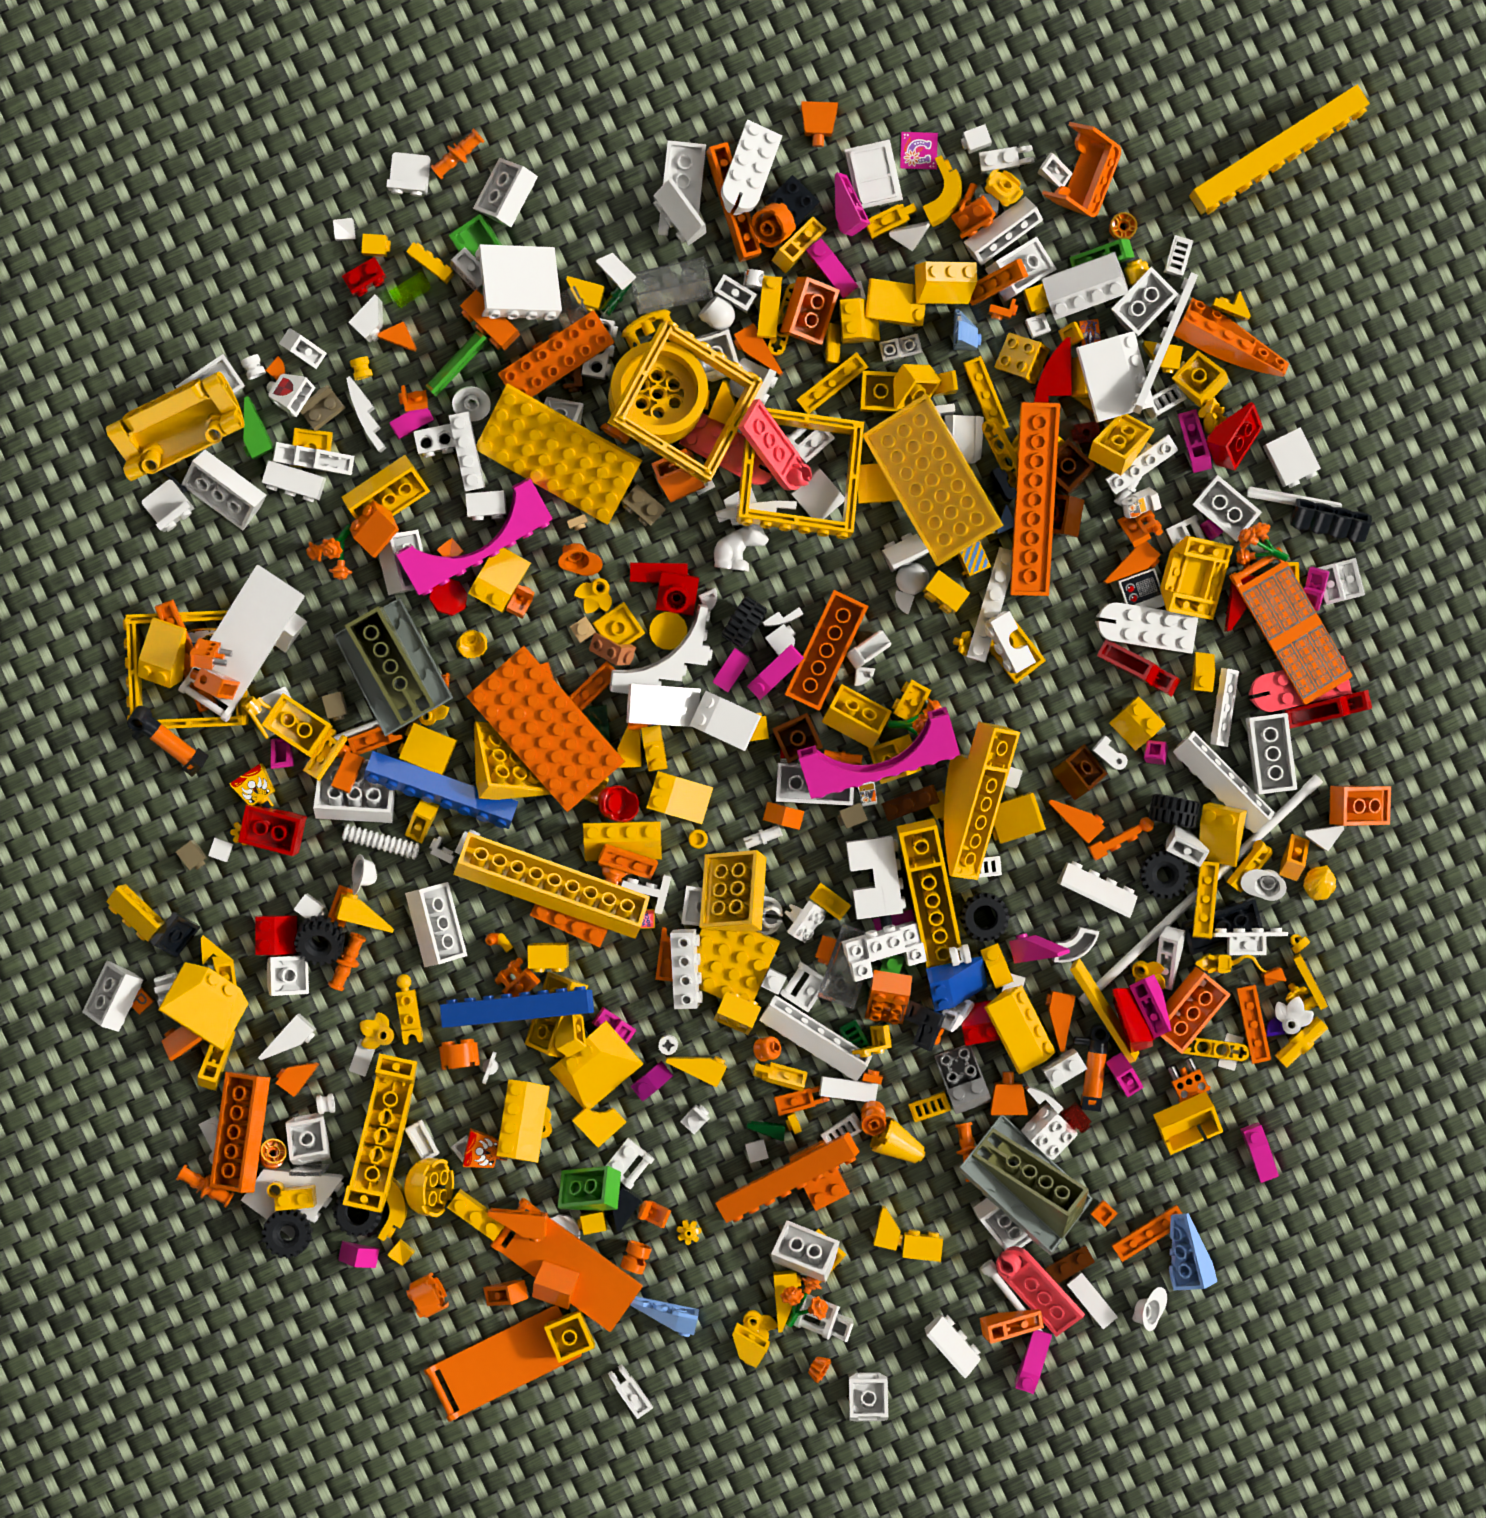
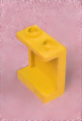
[398,723,458,775]

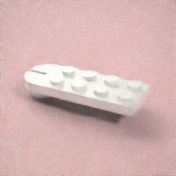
[721,120,782,215]
[1095,603,1198,654]
[681,885,783,935]

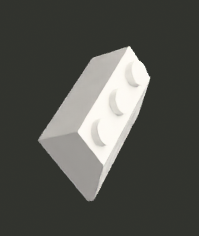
[473,158,538,227]
[653,178,707,246]
[1111,267,1178,336]
[1193,475,1262,542]
[378,530,423,595]
[82,961,143,1032]
[771,1221,840,1283]
[925,1313,981,1378]

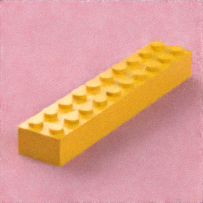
[1189,84,1370,215]
[453,832,650,939]

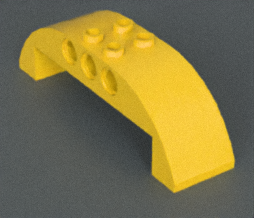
[343,1053,417,1213]

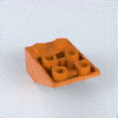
[865,970,912,1024]

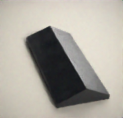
[1181,897,1263,956]

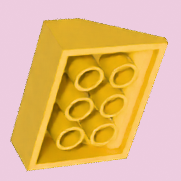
[699,850,767,932]

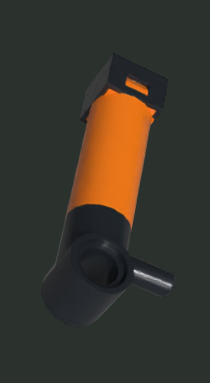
[127,706,209,777]
[1073,1023,1110,1112]

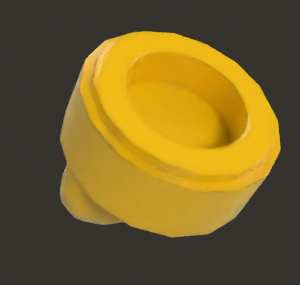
[1290,934,1310,954]

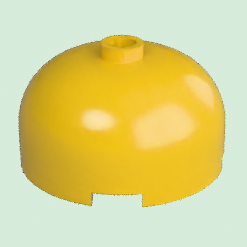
[404,1158,454,1217]

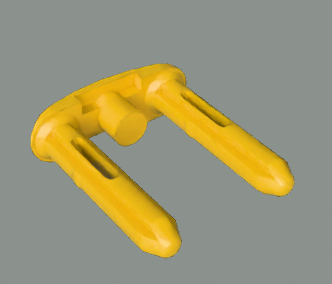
[621,309,675,381]

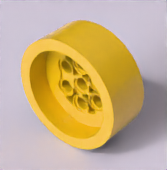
[608,341,708,444]

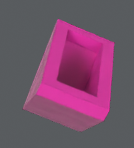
[271,738,294,769]
[338,1241,380,1268]

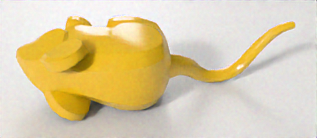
[1198,398,1227,434]
[1195,953,1267,973]

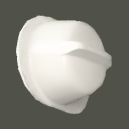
[352,854,377,895]
[1241,869,1287,901]
[1132,1287,1167,1331]

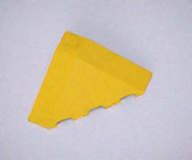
[474,721,552,800]

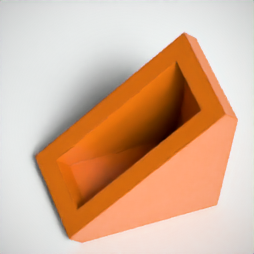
[378,321,417,352]
[763,801,804,830]

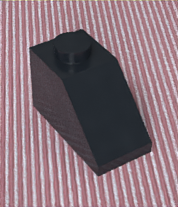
[613,1185,642,1232]

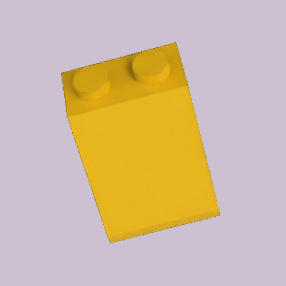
[839,298,880,344]
[992,792,1046,844]

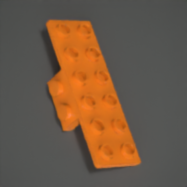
[498,311,614,397]

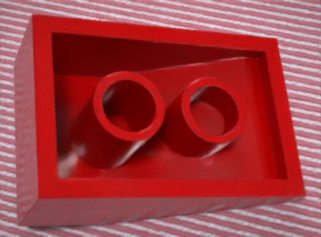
[1206,402,1263,470]
[238,805,307,856]

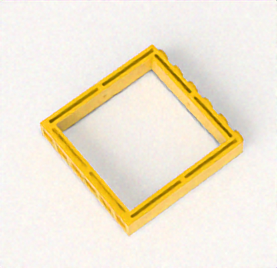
[607,320,763,483]
[736,408,864,539]
[123,610,249,729]

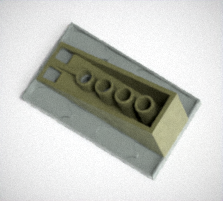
[333,598,453,736]
[959,1115,1093,1256]

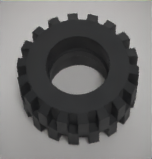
[722,596,767,649]
[1148,794,1200,828]
[960,893,1009,942]
[333,1191,384,1237]

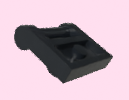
[990,467,1017,502]

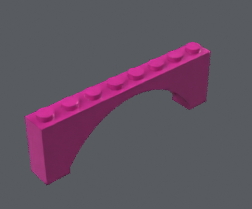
[394,478,553,596]
[797,707,960,799]

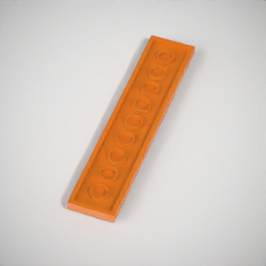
[1010,402,1060,596]

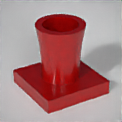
[655,571,699,616]

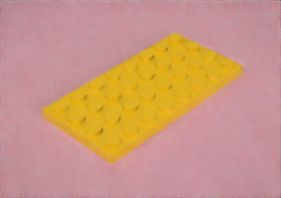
[476,384,643,525]
[863,394,1004,566]

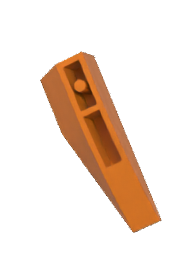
[1173,298,1289,377]

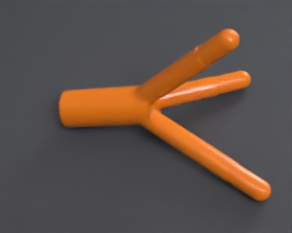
[957,183,977,212]

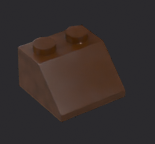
[1056,439,1096,496]
[1053,495,1084,538]
[772,713,823,764]
[1051,744,1108,800]

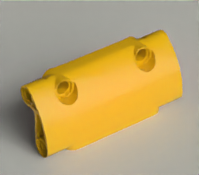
[106,372,245,481]

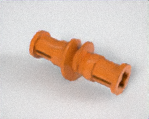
[430,128,485,179]
[328,932,366,991]
[955,1122,976,1182]
[176,1164,234,1208]

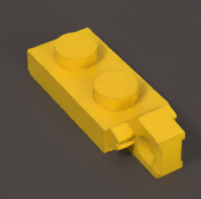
[866,203,917,239]
[753,1062,808,1092]

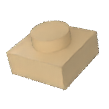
[567,514,589,531]
[570,616,596,643]

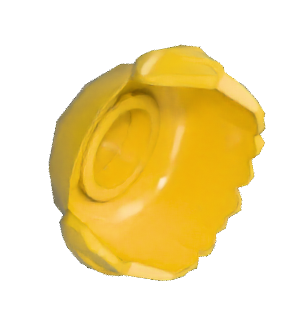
[456,630,487,659]

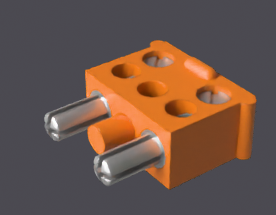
[189,638,233,670]
[1168,1058,1211,1102]

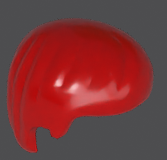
[598,785,639,823]

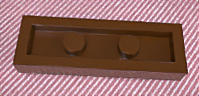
[881,784,940,821]
[1043,1245,1095,1284]

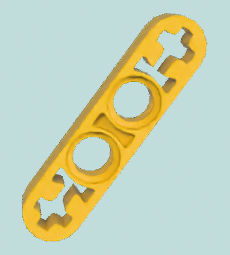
[768,283,795,356]
[982,418,1017,488]
[1177,1037,1250,1061]

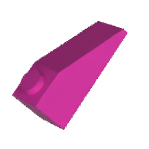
[835,172,870,236]
[806,238,858,299]
[1177,409,1212,473]
[747,644,804,700]
[1009,933,1070,964]
[1129,975,1172,1039]
[1240,1122,1279,1183]
[1015,1330,1052,1394]

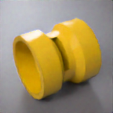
[349,356,373,380]

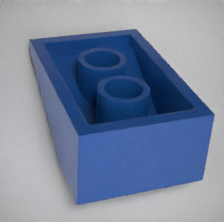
[926,956,988,1011]

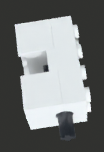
[846,835,906,930]

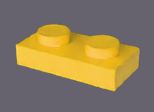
[809,882,851,921]

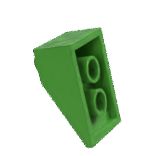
[558,1166,621,1211]

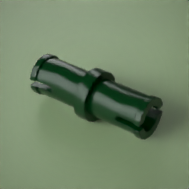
[600,283,632,316]

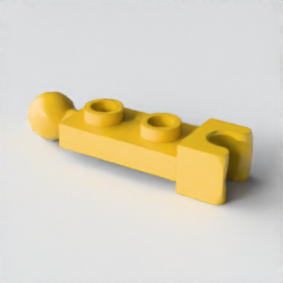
[396,974,424,1045]

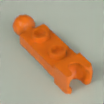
[337,727,404,759]
[1088,817,1154,860]

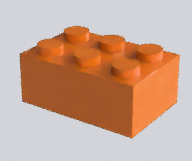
[780,277,840,345]
[460,290,520,351]
[789,1140,850,1211]

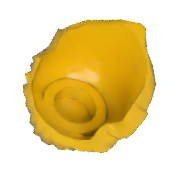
[1303,865,1336,901]

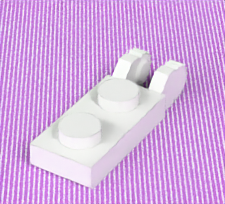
[979,145,1035,173]
[608,1364,653,1419]

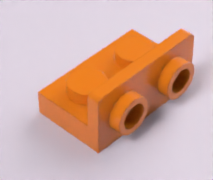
[951,195,996,239]

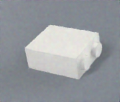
[1263,427,1321,488]
[1040,1048,1087,1089]

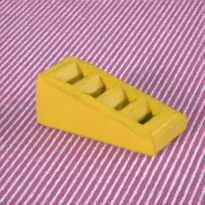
[908,1091,951,1122]

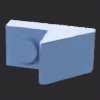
[996,505,1014,534]

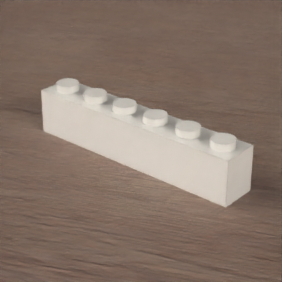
[1173,731,1275,833]
[759,995,872,1082]

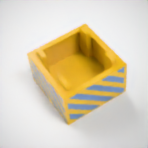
[957,541,991,578]

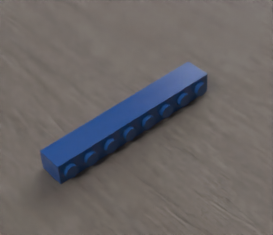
[363,751,518,829]
[440,986,594,1028]

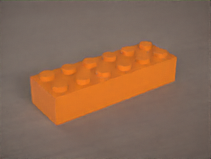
[785,590,869,711]
[209,1072,270,1193]

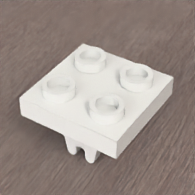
[785,901,827,943]

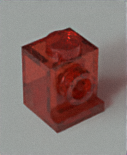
[1071,421,1100,445]
[1061,1102,1092,1133]

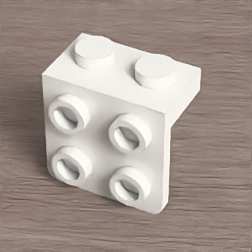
[386,152,431,196]
[729,358,778,405]
[142,480,195,532]
[1020,1103,1078,1160]

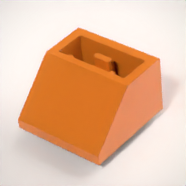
[651,448,705,502]

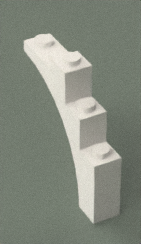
[609,604,712,694]

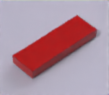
[630,563,688,583]

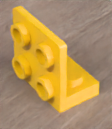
[994,333,1050,385]

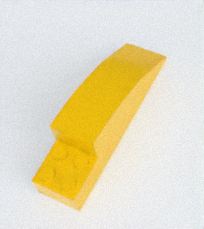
[944,722,1020,880]
[896,818,961,968]

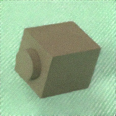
[322,692,349,721]
[837,802,868,829]
[176,840,208,870]

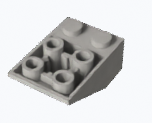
[934,1045,992,1114]

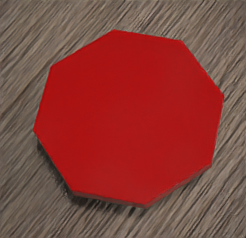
[429,579,468,616]

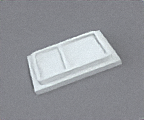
[845,140,903,209]

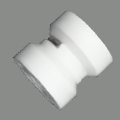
[241,354,266,380]
[949,944,972,967]

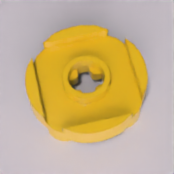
[985,169,1023,206]

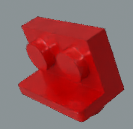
[342,257,387,297]

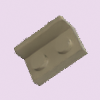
[300,385,346,431]
[622,484,666,527]

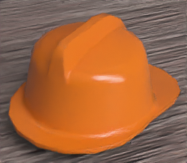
[558,543,603,576]

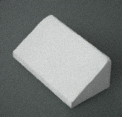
[596,253,636,290]

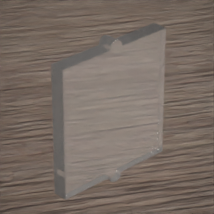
[558,286,588,329]
[289,1164,329,1177]

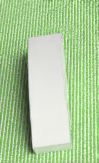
[346,376,386,453]
[272,442,355,475]
[718,501,797,520]

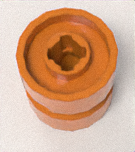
[861,1101,886,1136]
[620,1240,652,1275]

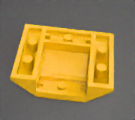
[1160,536,1233,620]
[158,962,248,1051]
[549,1021,643,1109]

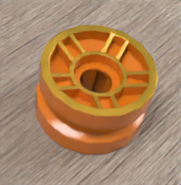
[1109,212,1137,240]
[259,1139,287,1169]

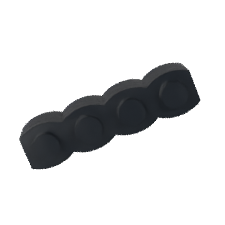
[1290,499,1372,543]

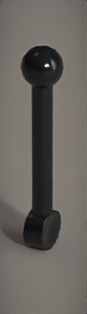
[160,469,187,493]

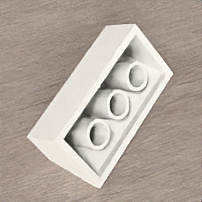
[1042,252,1128,320]
[181,450,266,531]
[1057,861,1138,918]
[405,882,467,967]

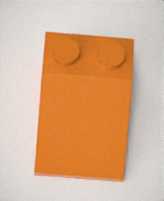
[1329,785,1391,826]

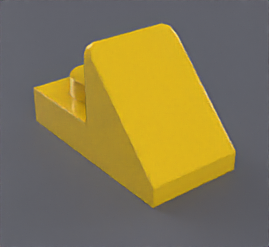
[1211,291,1251,321]
[201,935,234,966]

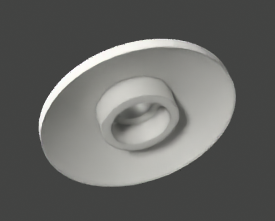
[452,386,491,421]

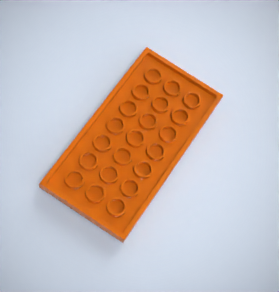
[466,646,626,812]

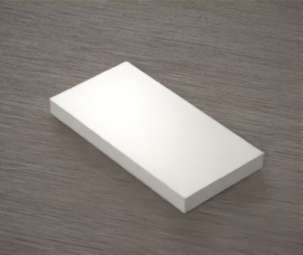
[626,684,700,727]

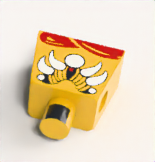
[229,763,275,808]

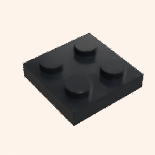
[150,912,201,957]

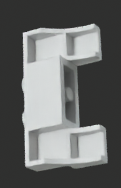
[842,921,927,982]

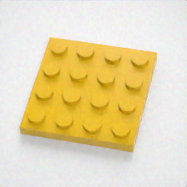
[697,929,780,1001]

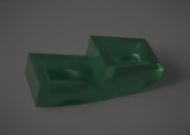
[588,705,611,744]

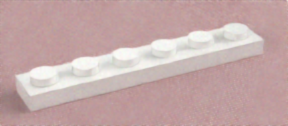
[967,547,1012,663]

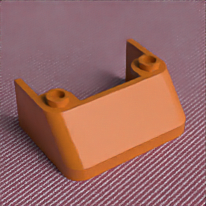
[1042,122,1121,217]

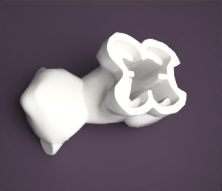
[714,524,769,572]

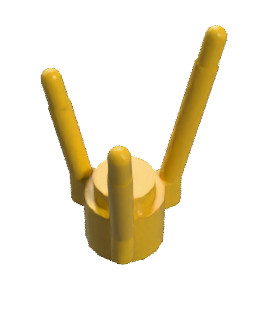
[241,696,272,739]

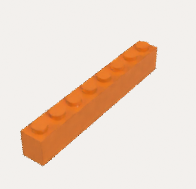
[715,1132,860,1223]

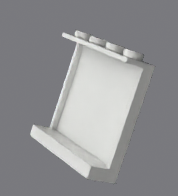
[475,244,562,320]

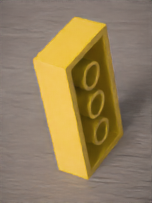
[406,242,454,284]

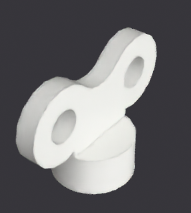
[482,1052,498,1084]

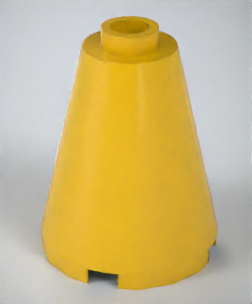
[870,1116,925,1163]

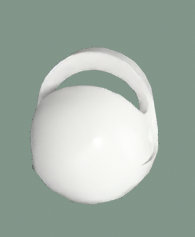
[698,295,735,330]
[896,563,929,595]

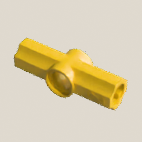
[1274,1016,1328,1068]

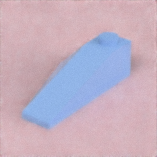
[953,309,981,350]
[1169,1213,1217,1291]
[630,1296,699,1337]

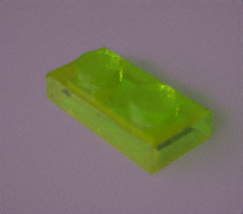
[389,271,432,308]

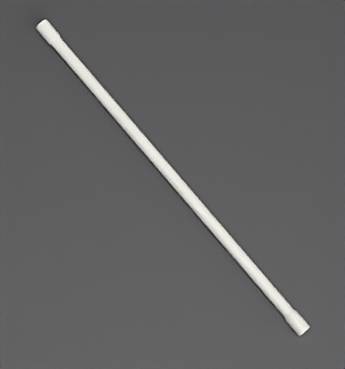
[1078,774,1323,1006]

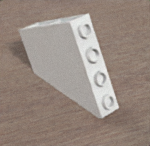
[241,1168,344,1238]

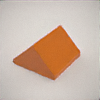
[532,1260,580,1310]

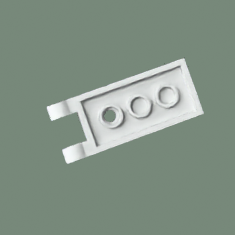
[658,141,706,236]

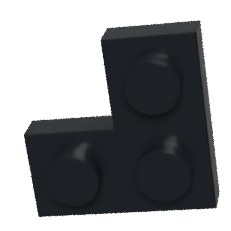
[904,1001,945,1051]

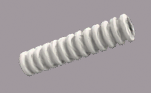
[342,824,420,860]

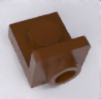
[563,365,584,393]

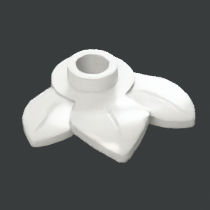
[1275,996,1314,1034]

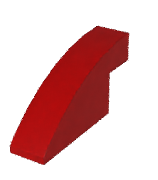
[1034,337,1072,402]
[1097,639,1181,697]
[1285,690,1372,729]

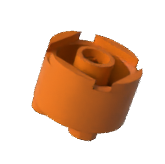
[750,203,796,248]
[439,1039,480,1070]
[406,1273,449,1318]

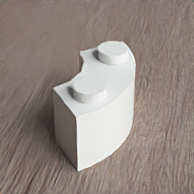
[1052,926,1099,963]

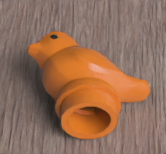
[598,863,631,886]

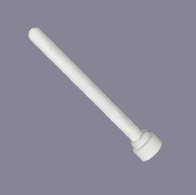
[980,1259,1042,1331]

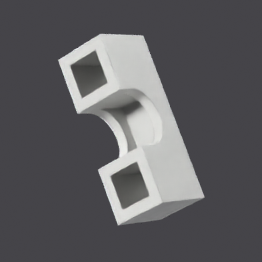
[984,611,1036,673]

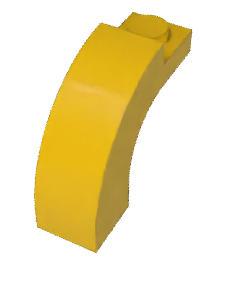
[923,155,962,227]
[377,1177,408,1241]

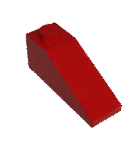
[1224,575,1256,632]

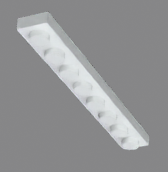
[1132,272,1198,414]

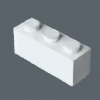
[262,460,326,503]

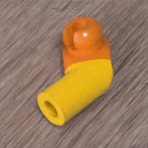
[485,933,513,953]

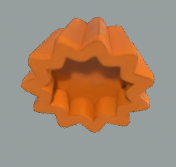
[808,1357,831,1383]

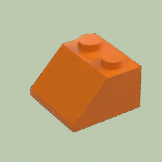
[349,500,399,558]
[161,1025,204,1061]

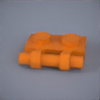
[1117,510,1163,548]
[495,958,540,997]

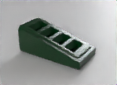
[838,1018,873,1053]
[747,1121,785,1141]

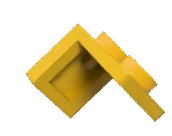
[852,1025,892,1057]

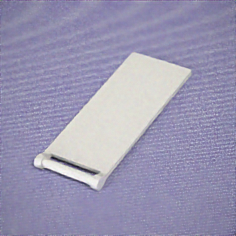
[178,565,305,722]

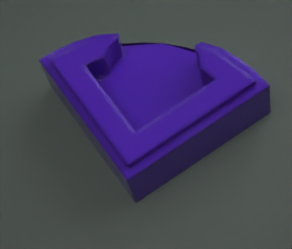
[1265,1016,1285,1037]

